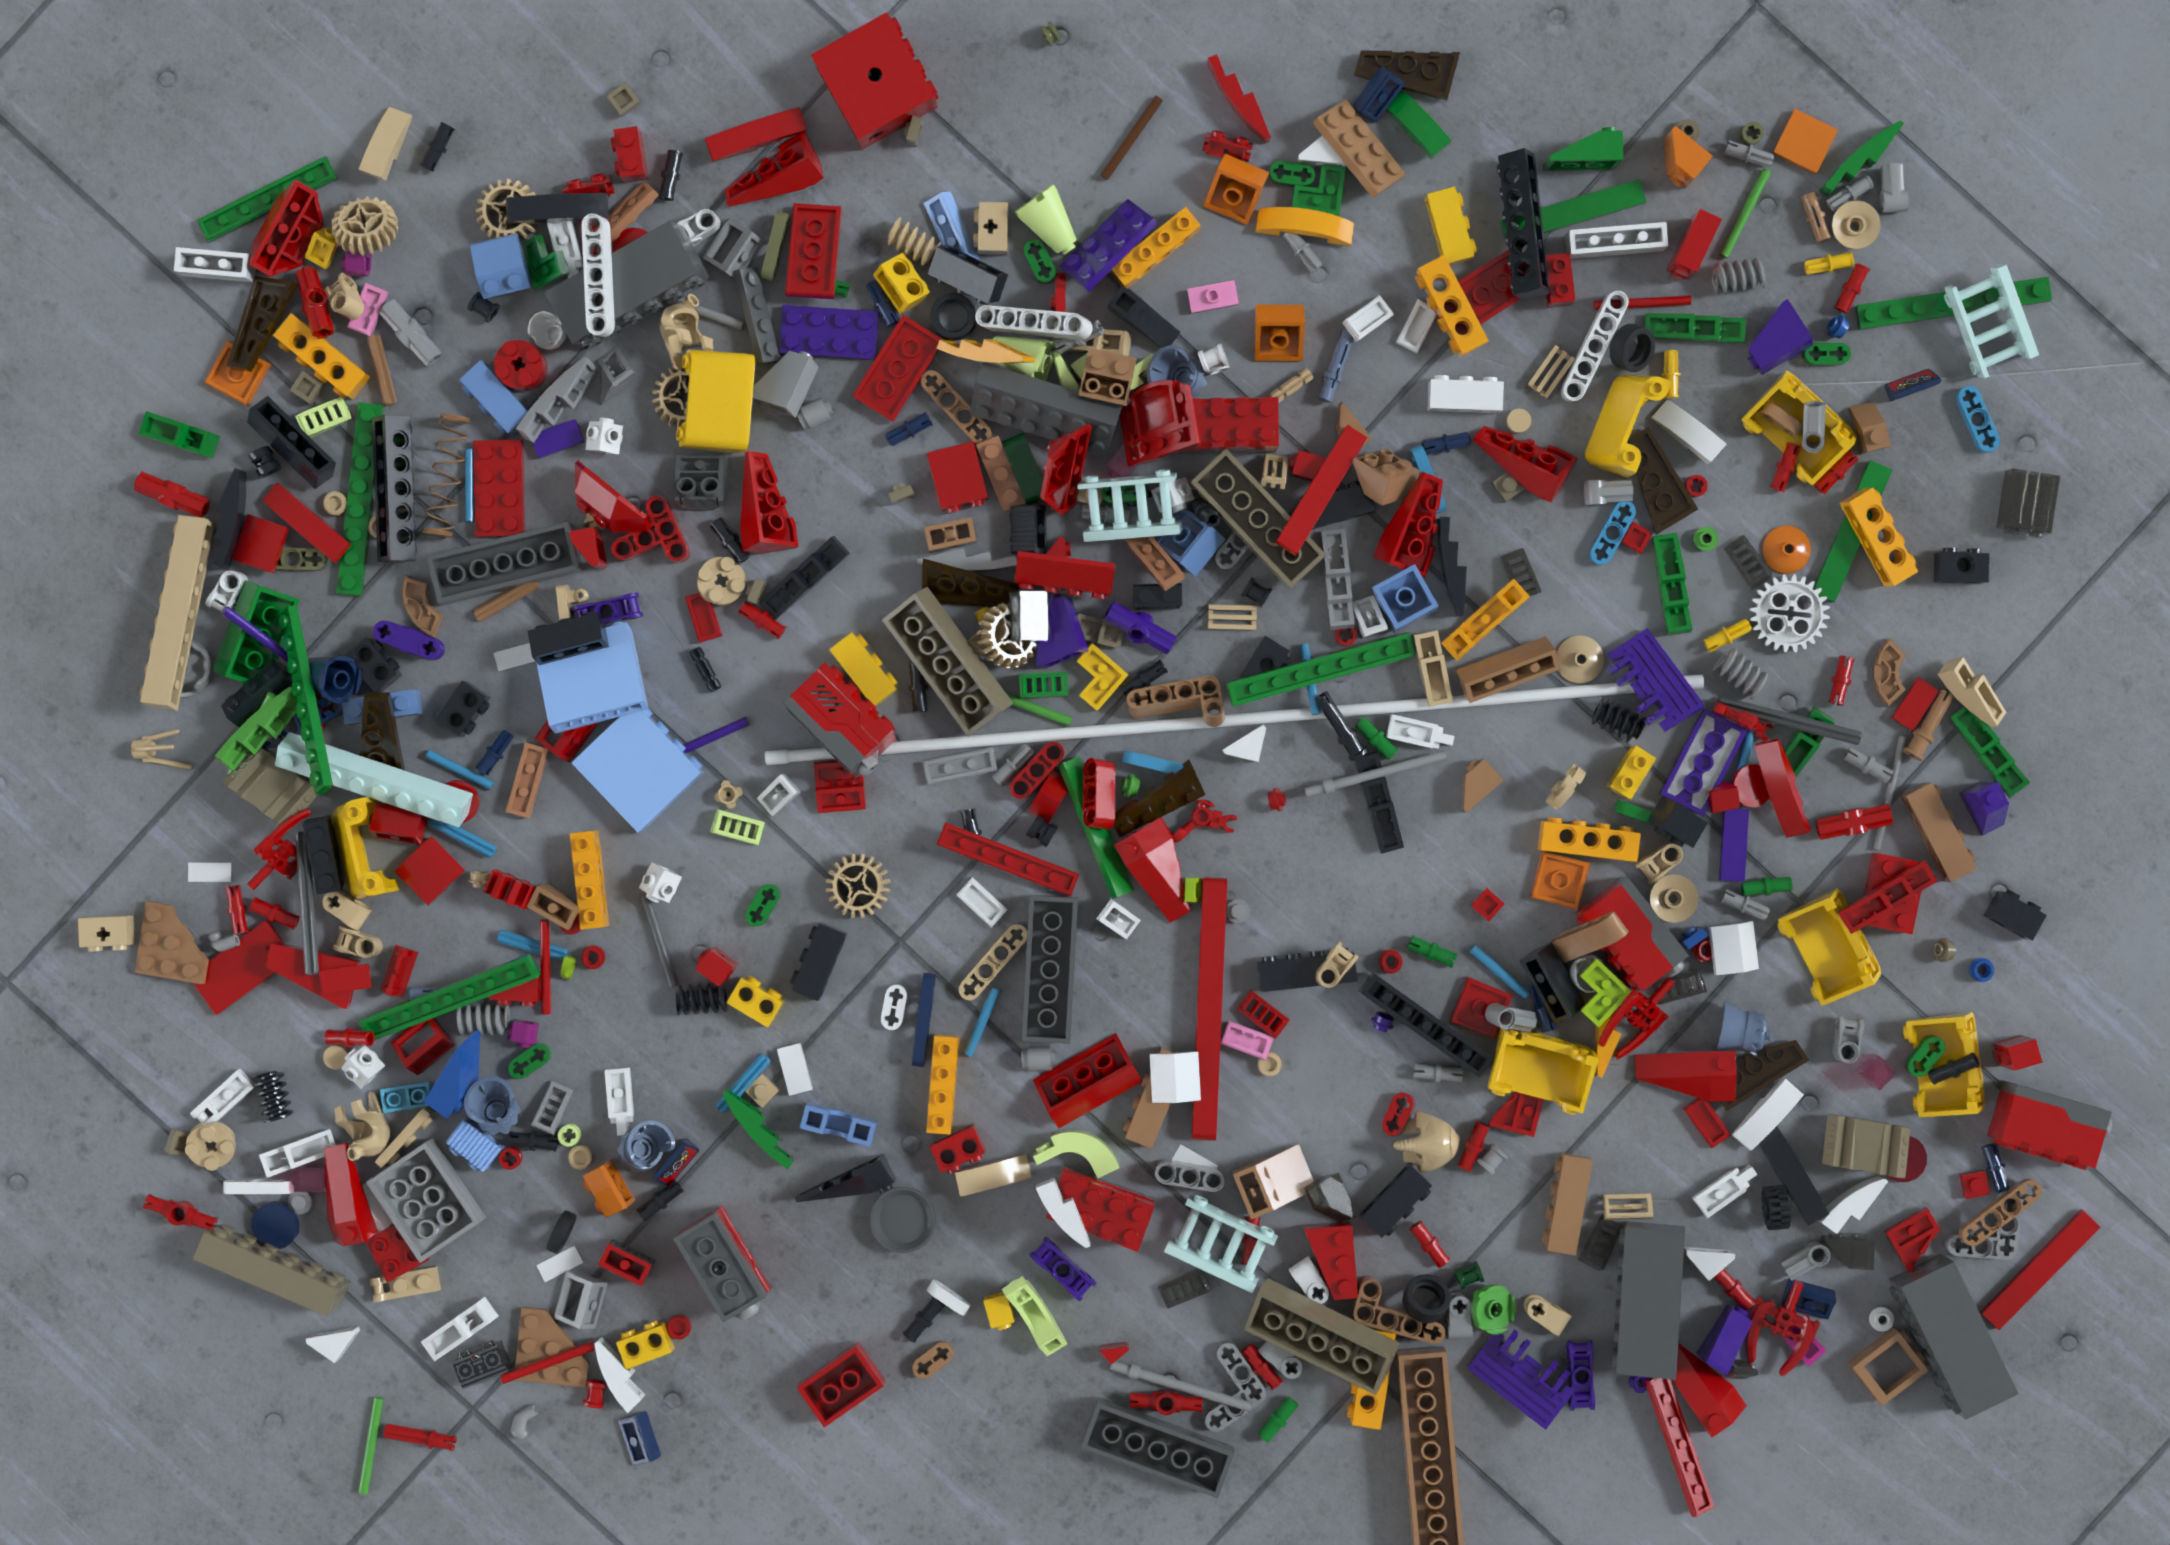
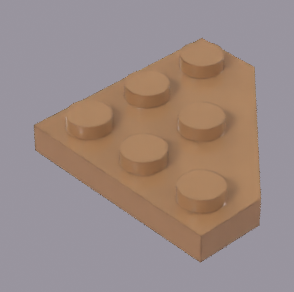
[135,901,209,984]
[515,1306,590,1387]

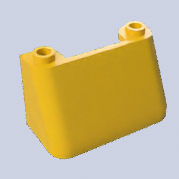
[676,350,755,454]
[1741,371,1857,485]
[1585,374,1672,479]
[331,797,400,899]
[1777,888,1881,1006]
[1903,1012,1986,1118]
[1488,1028,1599,1115]

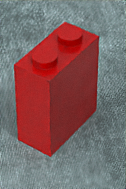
[1666,209,1722,281]
[927,441,989,514]

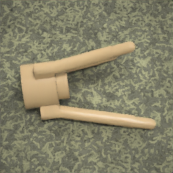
[131,729,193,769]

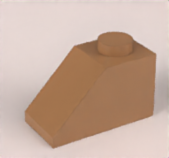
[1849,402,1891,455]
[1461,759,1503,813]
[527,883,580,930]

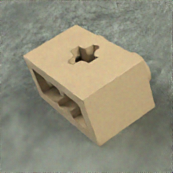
[973,202,1009,255]
[78,915,135,952]

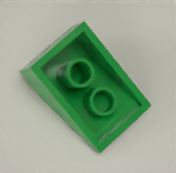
[1543,127,1623,171]

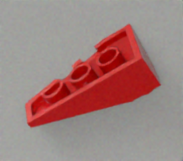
[725,131,824,207]
[1473,426,1578,503]
[740,451,799,554]
[1373,471,1443,577]
[1114,817,1191,923]
[1634,1051,1737,1102]
[324,1142,378,1247]

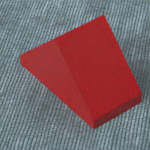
[1028,770,1068,823]

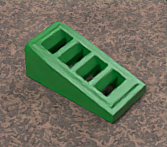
[1019,672,1069,698]

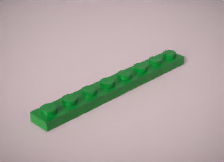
[1855,277,2052,330]
[336,402,384,596]
[278,606,333,795]
[1226,632,1415,707]
[358,953,540,1041]

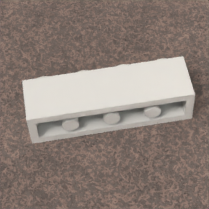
[1565,222,1668,259]

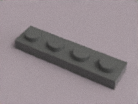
[733,268,781,365]

